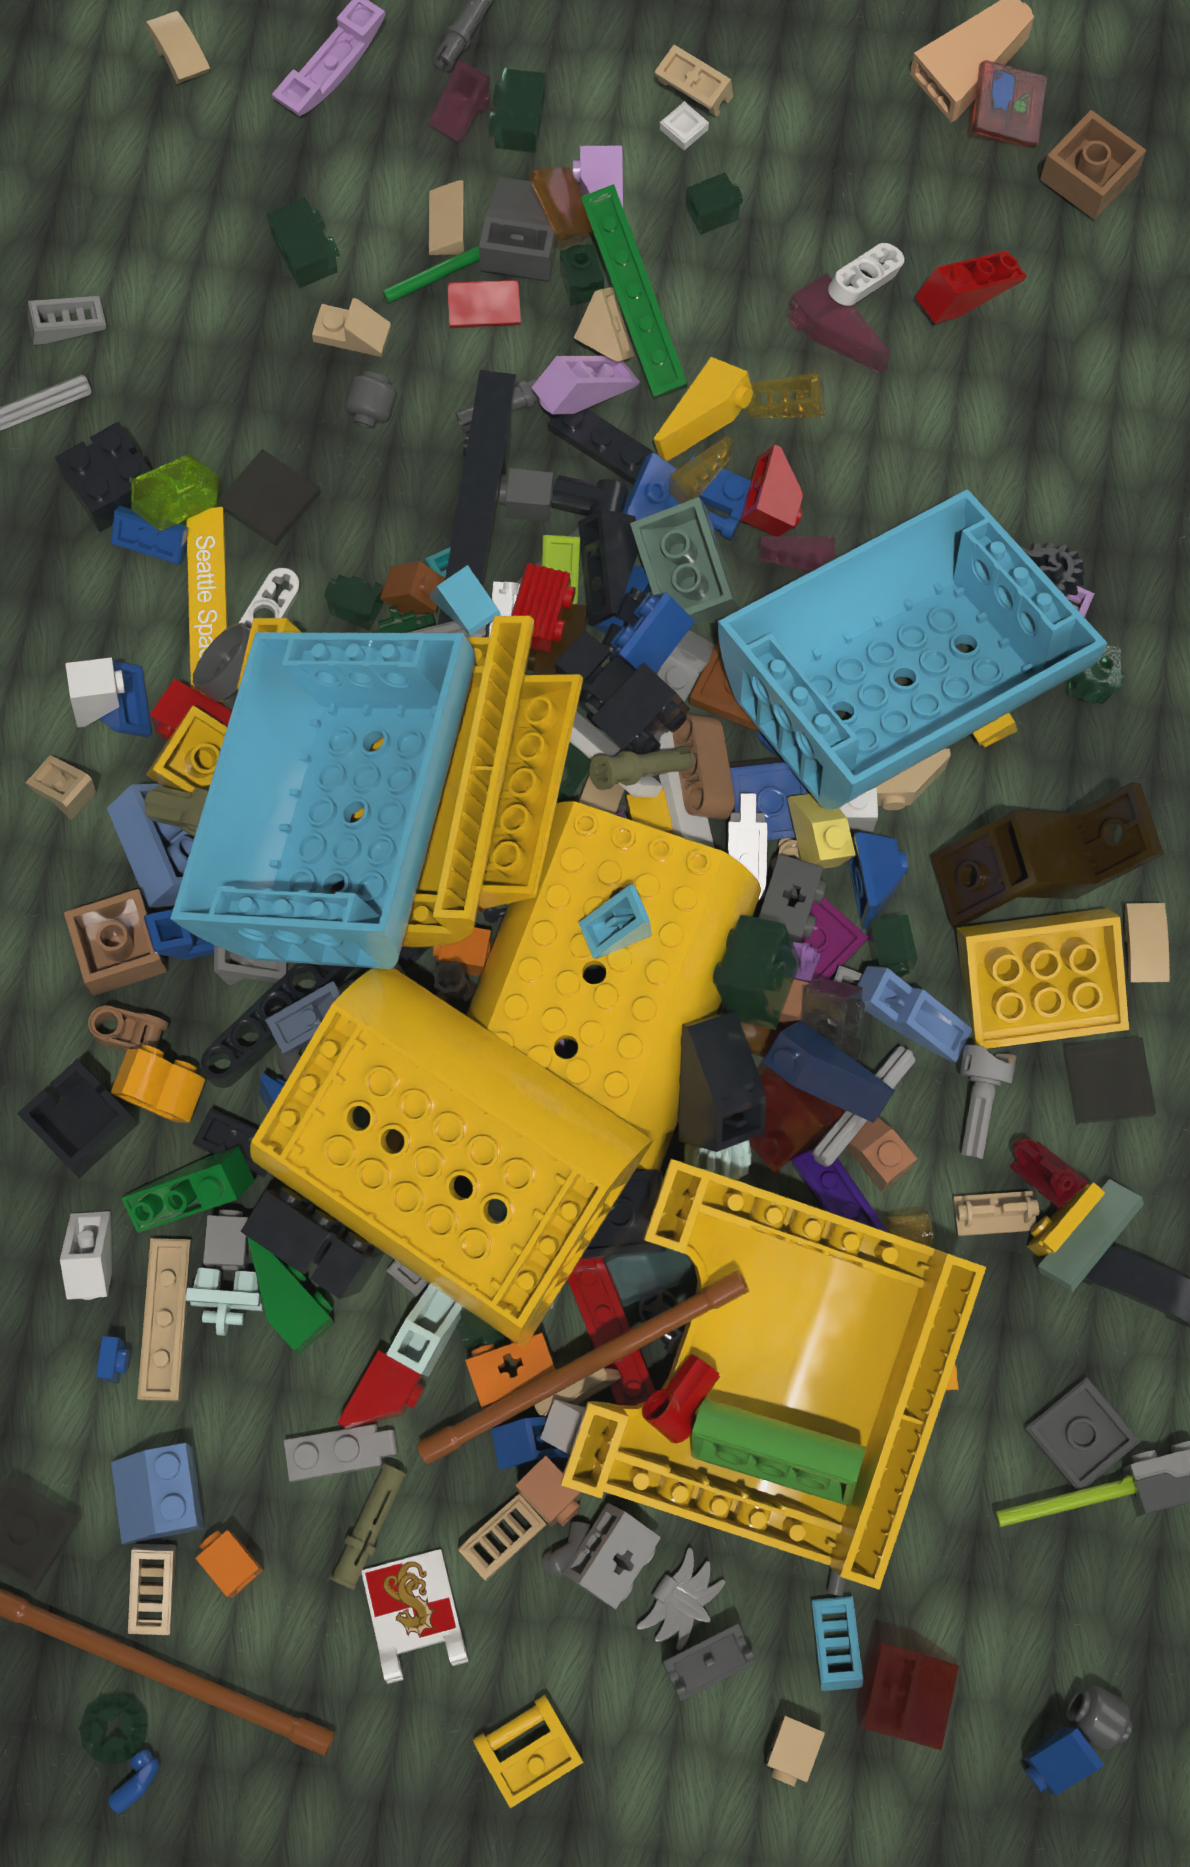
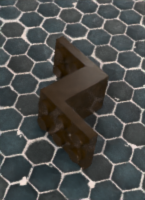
[930,782,1164,926]

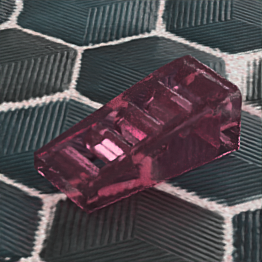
[759,536,835,573]

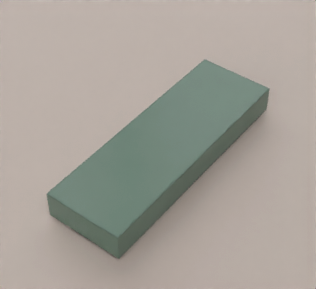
[1038,1179,1144,1292]

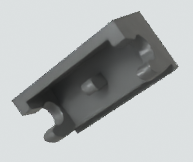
[662,1624,755,1702]

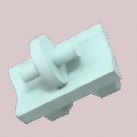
[186,1268,264,1336]

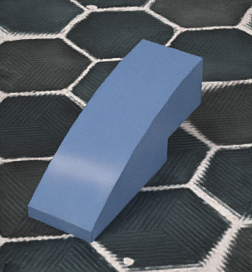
[851,966,972,1062]

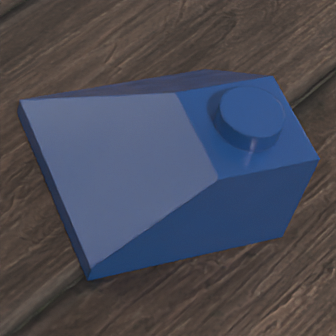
[848,832,908,930]

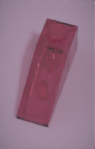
[789,273,890,373]

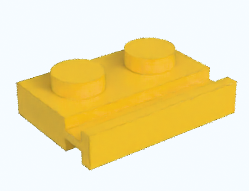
[1027,1182,1105,1257]

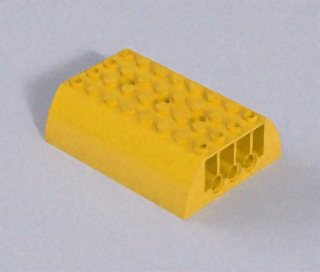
[466,801,762,1172]

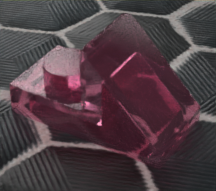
[429,59,490,142]

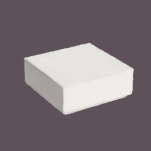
[660,101,709,150]

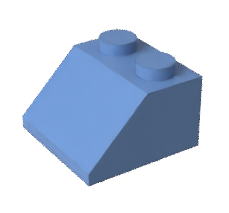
[111,1443,204,1545]

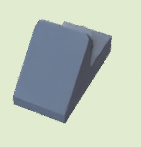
[265,981,341,1055]

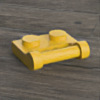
[472,1694,583,1808]

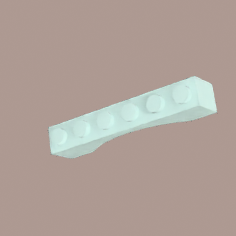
[386,1199,507,1377]

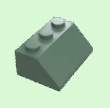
[630,497,741,624]

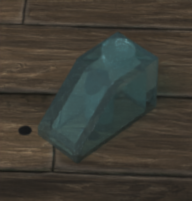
[606,1248,695,1307]

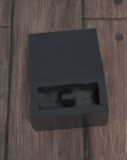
[678,1010,767,1152]

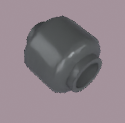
[345,371,396,428]
[1066,1685,1132,1750]

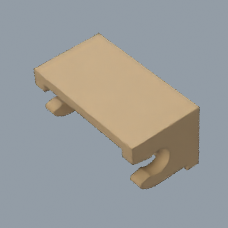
[654,45,734,117]

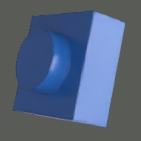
[96,1336,130,1383]

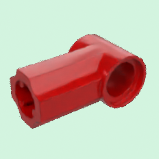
[642,1354,720,1444]

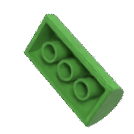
[691,1398,866,1506]

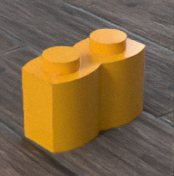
[110,1045,206,1123]

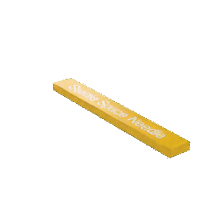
[186,507,228,705]

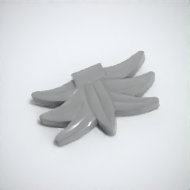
[636,1548,725,1651]

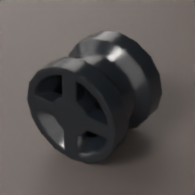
[639,1289,678,1323]

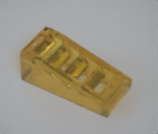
[748,372,825,418]
[669,436,733,504]

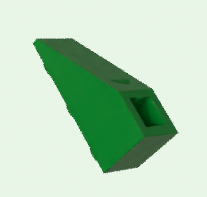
[121,1146,255,1233]
[247,1237,334,1356]

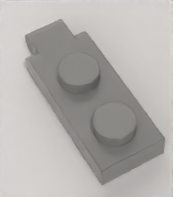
[284,1425,398,1482]

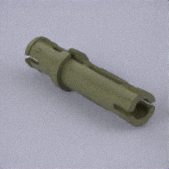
[330,1464,407,1590]

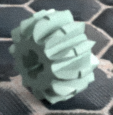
[684,1140,751,1180]

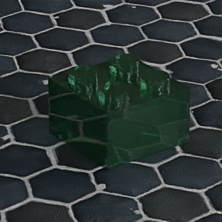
[713,915,801,1030]

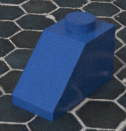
[491,1416,570,1470]
[1023,1727,1104,1795]

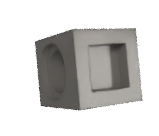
[203,1210,250,1272]

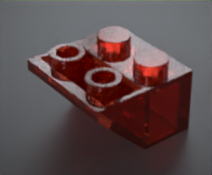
[749,1068,843,1174]
[859,1643,959,1751]

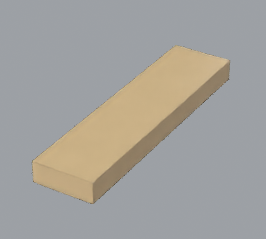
[137,1238,192,1402]

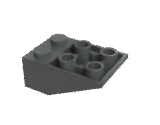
[479,177,568,281]

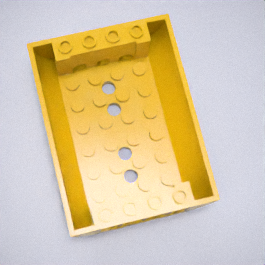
[250,968,654,1347]

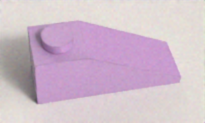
[573,146,623,207]
[531,356,640,414]

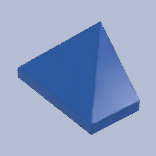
[99,661,151,737]

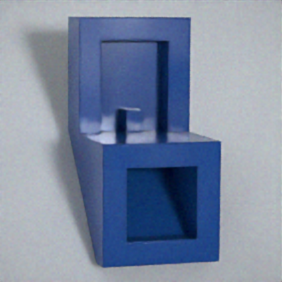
[144,910,214,960]

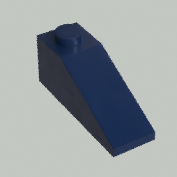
[762,1020,895,1123]

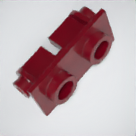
[1009,1138,1088,1209]

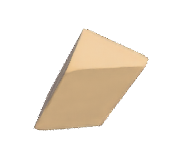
[429,180,465,255]

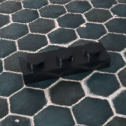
[548,408,657,485]

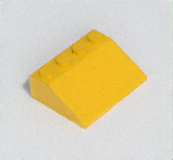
[956,908,1129,1049]

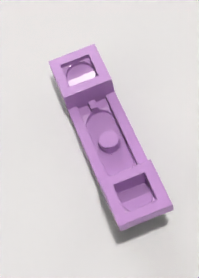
[272,0,385,116]

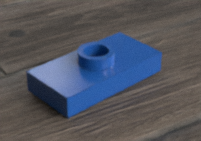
[622,453,681,521]
[111,506,188,565]

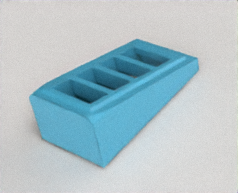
[811,1596,863,1691]

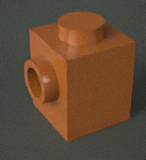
[380,561,445,615]

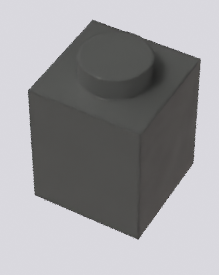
[499,468,554,522]

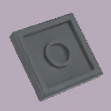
[1024,1377,1141,1491]

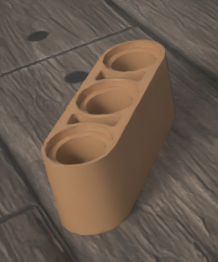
[673,713,735,820]

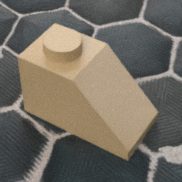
[877,749,950,810]

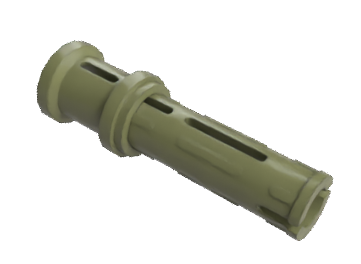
[589,746,694,790]

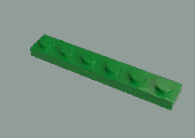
[581,184,688,400]

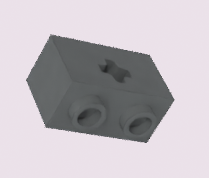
[755,854,828,943]

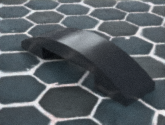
[1082,1245,1190,1328]

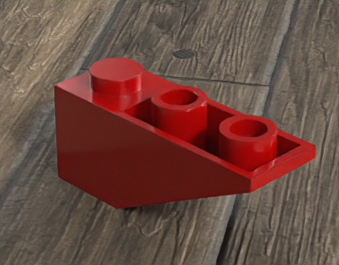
[915,250,1027,324]

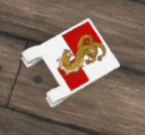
[361,1549,469,1684]

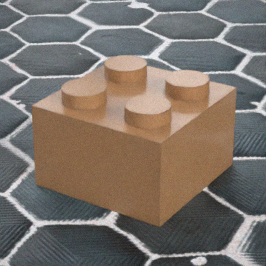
[1040,110,1147,220]
[64,889,167,996]

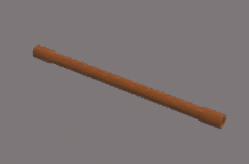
[417,1270,749,1465]
[0,1588,335,1756]

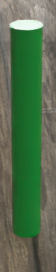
[382,246,480,304]

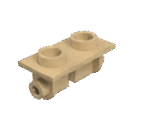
[953,1191,1039,1236]

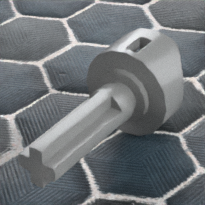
[959,1045,1016,1159]

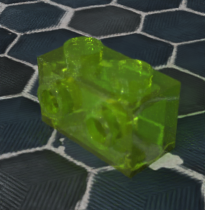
[131,454,218,531]

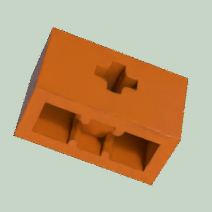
[465,1333,555,1410]

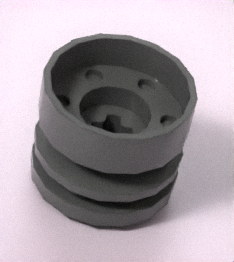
[192,623,251,710]

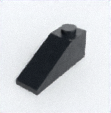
[578,508,639,626]

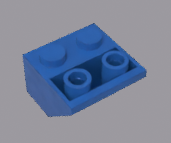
[609,592,695,673]

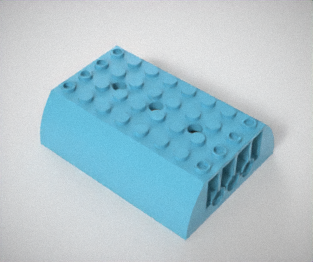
[718,489,1107,809]
[170,632,476,969]

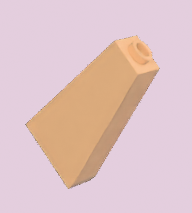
[910,0,1034,123]

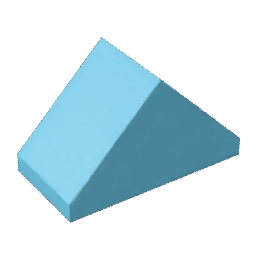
[429,565,501,636]
[579,885,652,959]

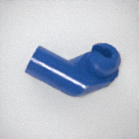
[108,1749,159,1814]

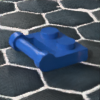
[665,456,751,540]

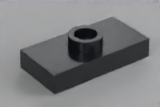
[192,1108,268,1178]

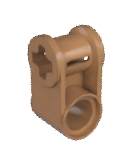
[88,1005,168,1053]

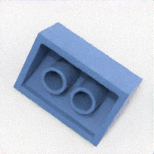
[107,784,195,908]

